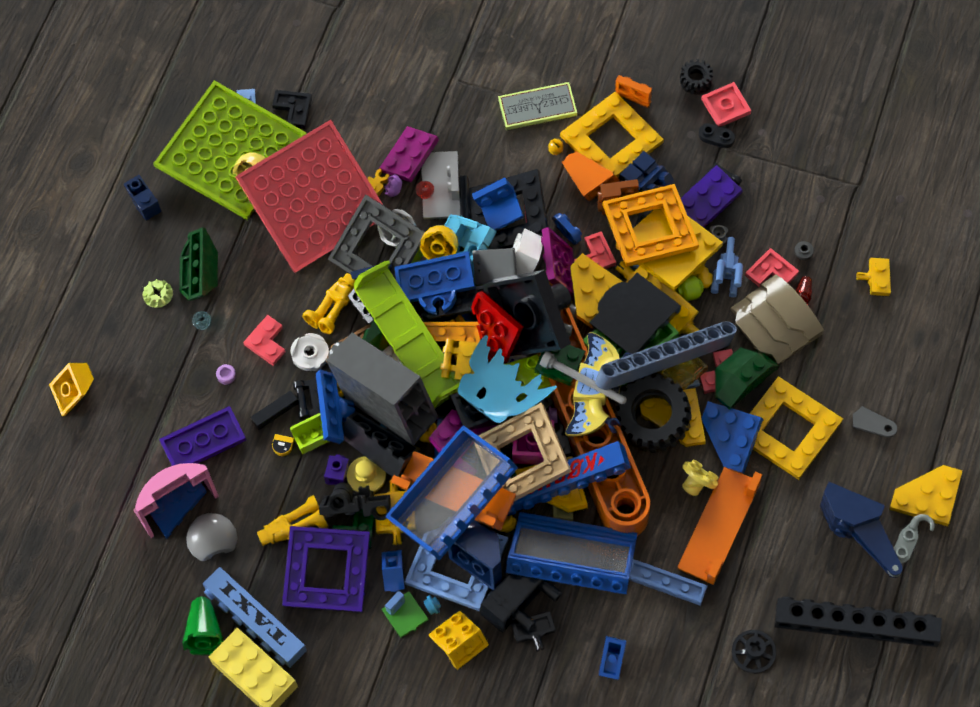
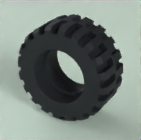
[615,374,692,453]

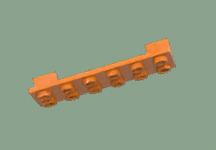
[391,451,516,531]
[677,467,763,585]

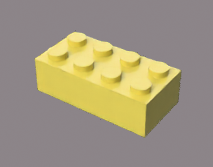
[209,627,298,707]

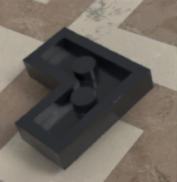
[272,90,312,128]

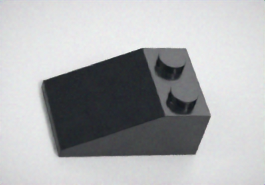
[451,387,515,430]

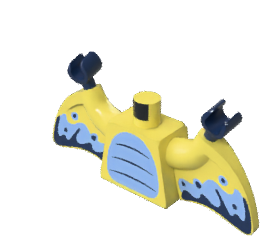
[565,332,631,437]

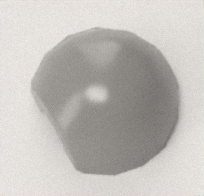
[186,513,238,561]

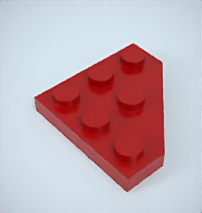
[471,291,523,364]

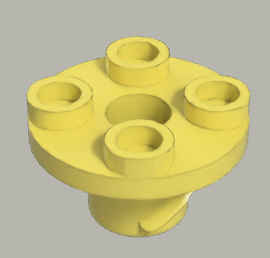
[347,456,386,494]
[682,460,719,496]

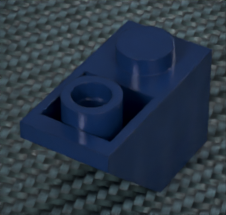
[123,175,162,221]

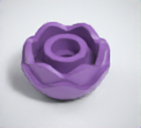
[385,174,402,197]

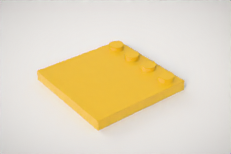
[616,208,723,292]

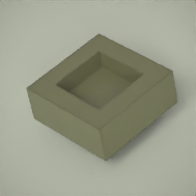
[552,505,573,521]

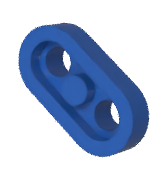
[552,213,582,245]

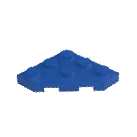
[702,401,763,474]

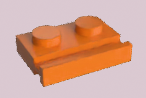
[615,75,652,108]

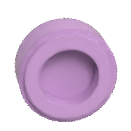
[216,364,236,385]

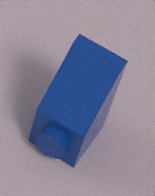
[382,550,405,592]

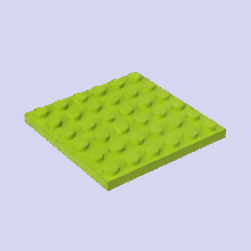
[154,80,307,220]

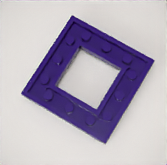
[282,526,370,613]

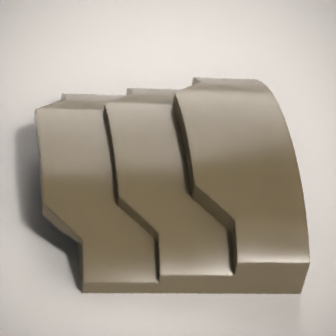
[730,275,824,365]

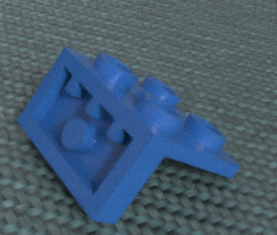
[472,178,524,231]

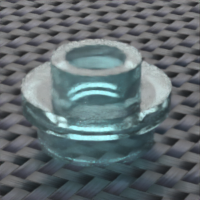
[192,311,211,330]

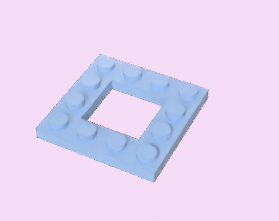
[405,517,508,611]

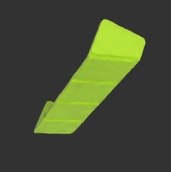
[353,260,460,408]

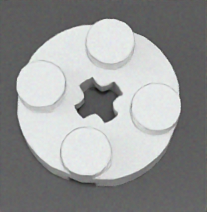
[291,333,329,371]

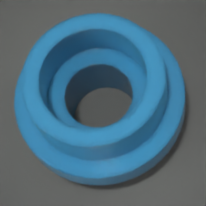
[424,595,441,615]

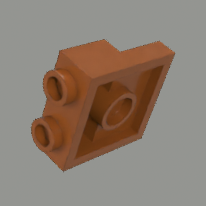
[597,179,639,215]

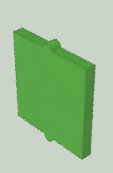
[381,592,428,638]

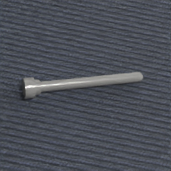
[540,351,627,404]

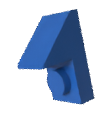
[599,636,626,680]

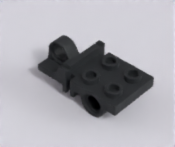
[319,482,391,520]

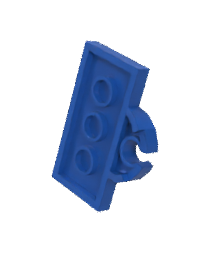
[394,251,476,315]

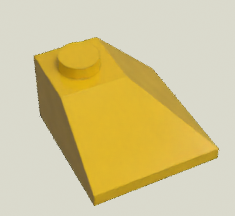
[49,363,94,416]

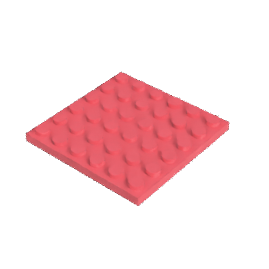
[235,120,383,273]

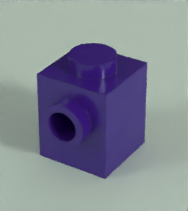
[324,455,350,486]

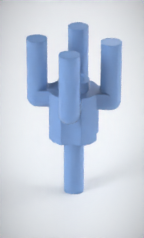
[711,237,743,297]

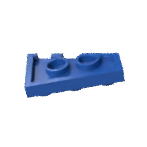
[149,481,206,539]

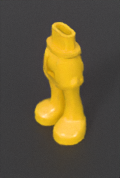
[302,273,355,334]
[257,495,329,546]

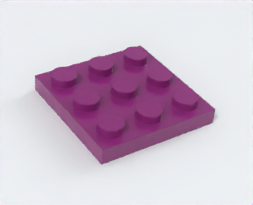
[541,227,574,301]

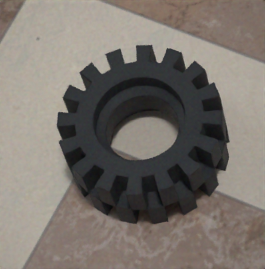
[680,59,713,94]

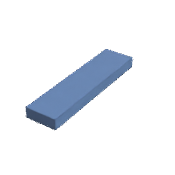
[629,559,707,606]

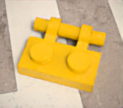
[440,339,478,380]

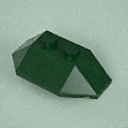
[179,227,218,301]
[715,347,779,410]

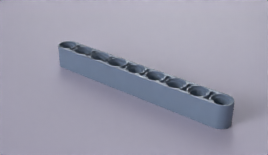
[595,321,737,390]

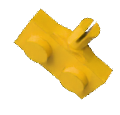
[856,258,891,296]

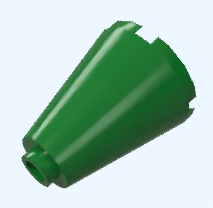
[182,596,223,655]

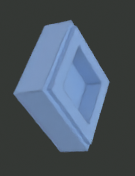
[385,590,405,616]

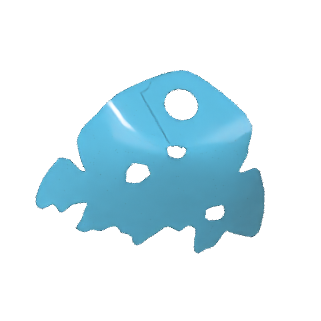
[458,335,557,423]

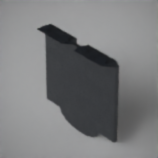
[589,273,681,354]

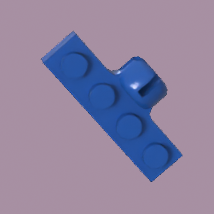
[316,370,355,444]

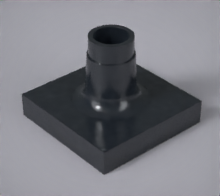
[483,270,571,357]

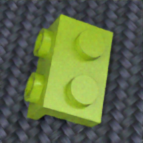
[290,413,330,454]

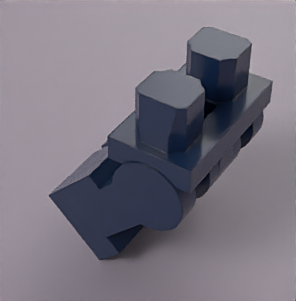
[619,151,674,193]

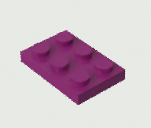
[379,126,439,183]

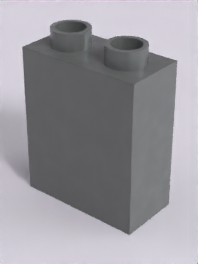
[326,332,439,445]

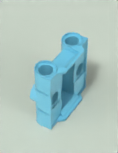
[426,214,497,276]

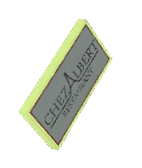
[498,82,577,130]

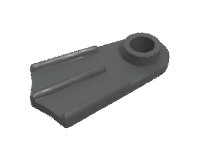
[852,406,897,438]

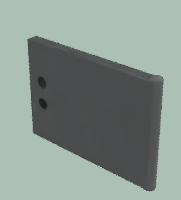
[472,247,517,285]

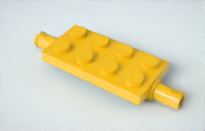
[615,261,699,335]

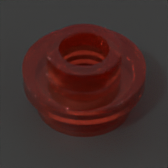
[416,181,434,199]

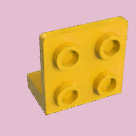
[429,611,489,670]

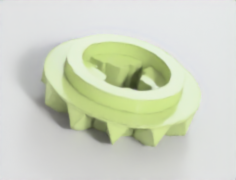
[142,279,173,308]

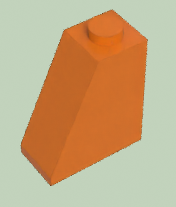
[562,151,619,201]

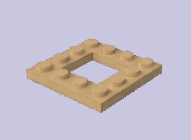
[475,403,572,501]

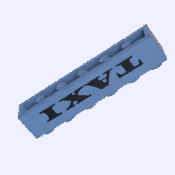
[202,567,307,668]

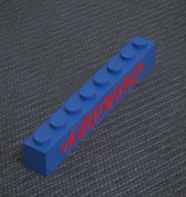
[508,441,631,516]

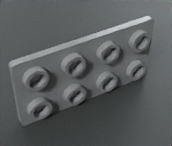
[422,151,460,220]

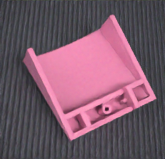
[133,463,219,538]

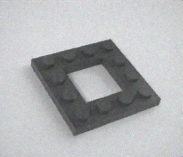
[328,195,425,280]

